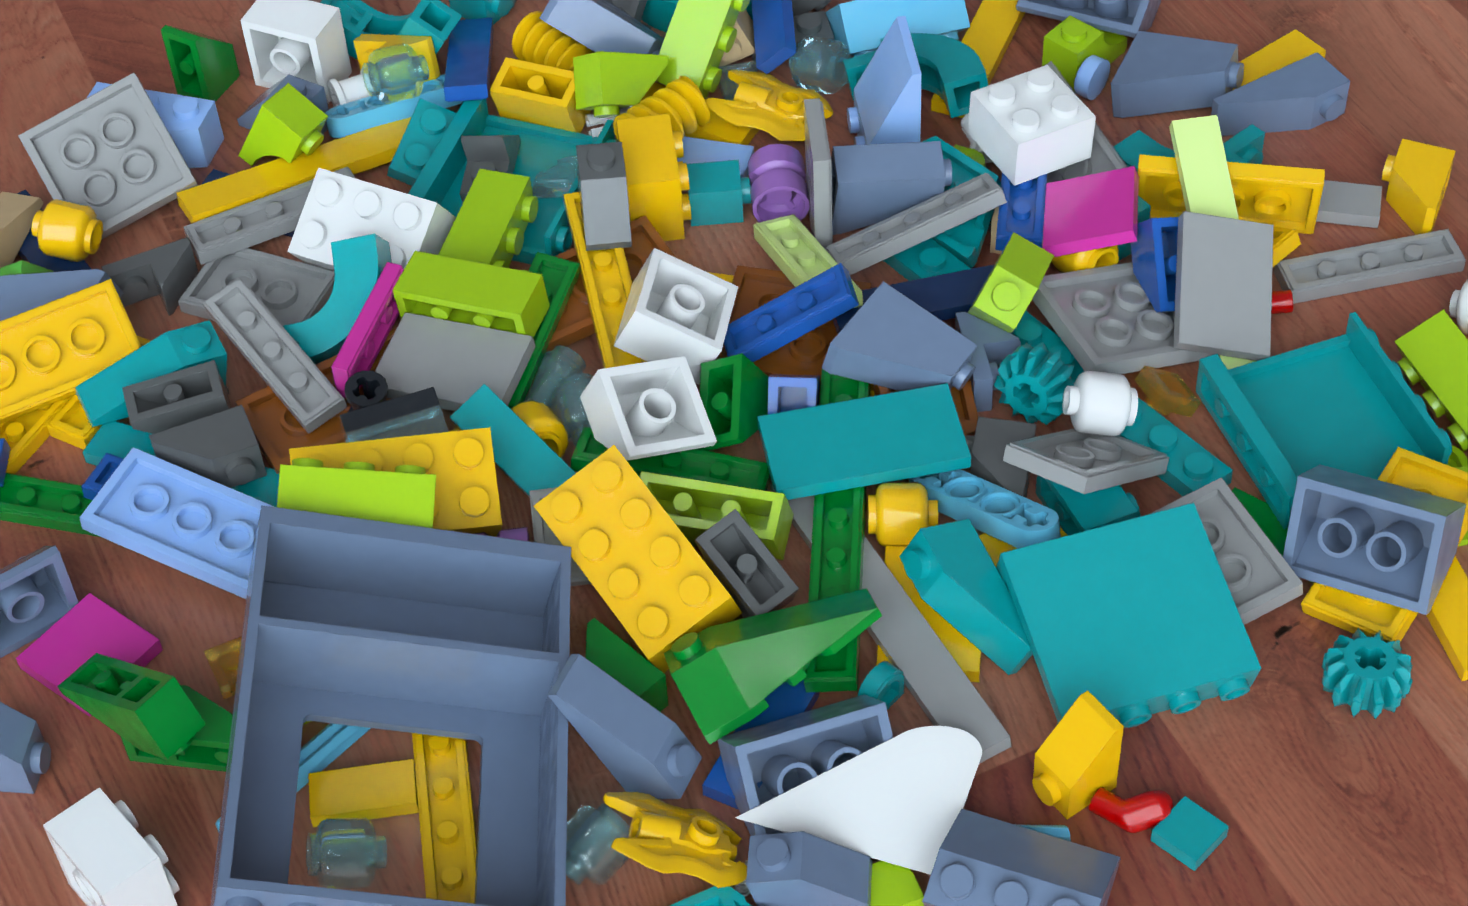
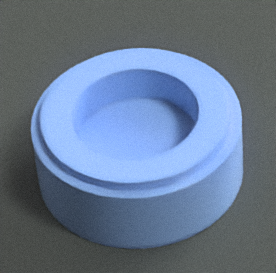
[1074,55,1110,100]

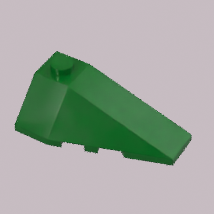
[664,588,882,745]

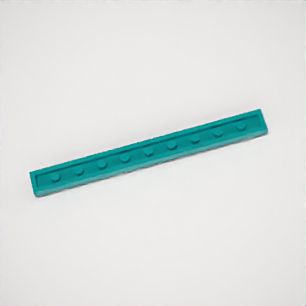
[883,238,1233,496]

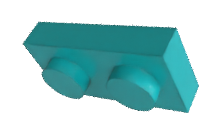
[387,98,456,186]

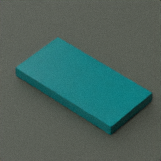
[757,383,971,500]

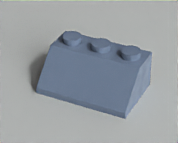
[1016,0,1161,38]
[1283,464,1466,615]
[0,545,79,658]
[718,694,893,836]
[922,809,1121,906]

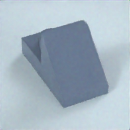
[955,312,1021,412]

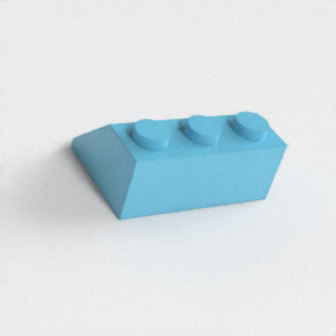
[825,0,970,58]

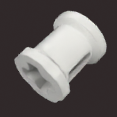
[327,67,379,107]

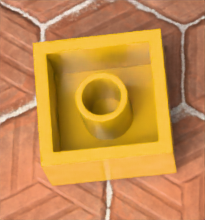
[616,114,692,241]

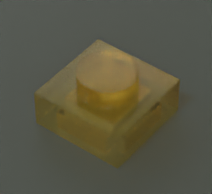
[1135,366,1201,417]
[204,636,242,699]

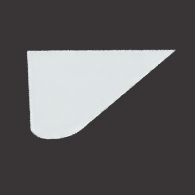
[735,726,982,875]

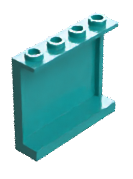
[408,99,618,265]
[1195,312,1452,529]
[996,503,1262,728]

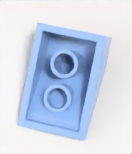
[847,16,922,145]

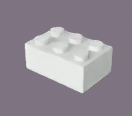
[287,168,456,271]

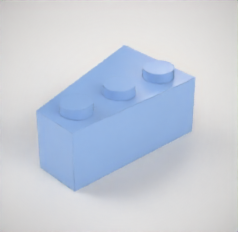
[87,82,224,168]

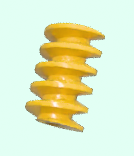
[512,11,592,71]
[613,76,710,140]

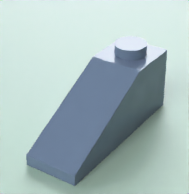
[1211,52,1350,136]
[548,654,702,799]

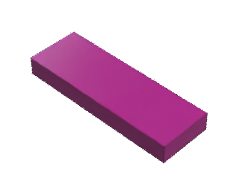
[331,262,404,398]

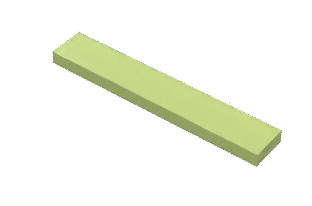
[1169,115,1257,370]

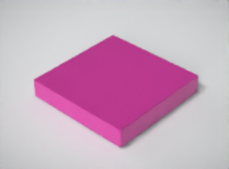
[1043,166,1139,257]
[16,593,163,717]

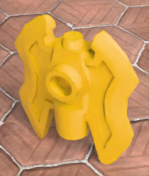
[705,70,833,141]
[603,792,747,888]

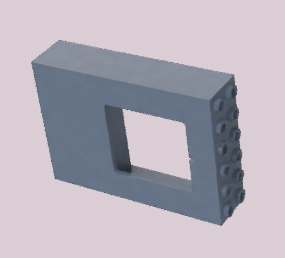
[210,505,571,906]

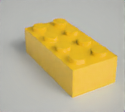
[289,427,502,537]
[534,445,742,673]

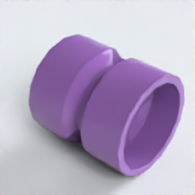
[748,144,809,222]

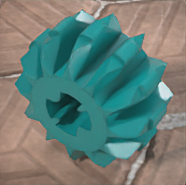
[993,342,1076,425]
[1322,628,1413,719]

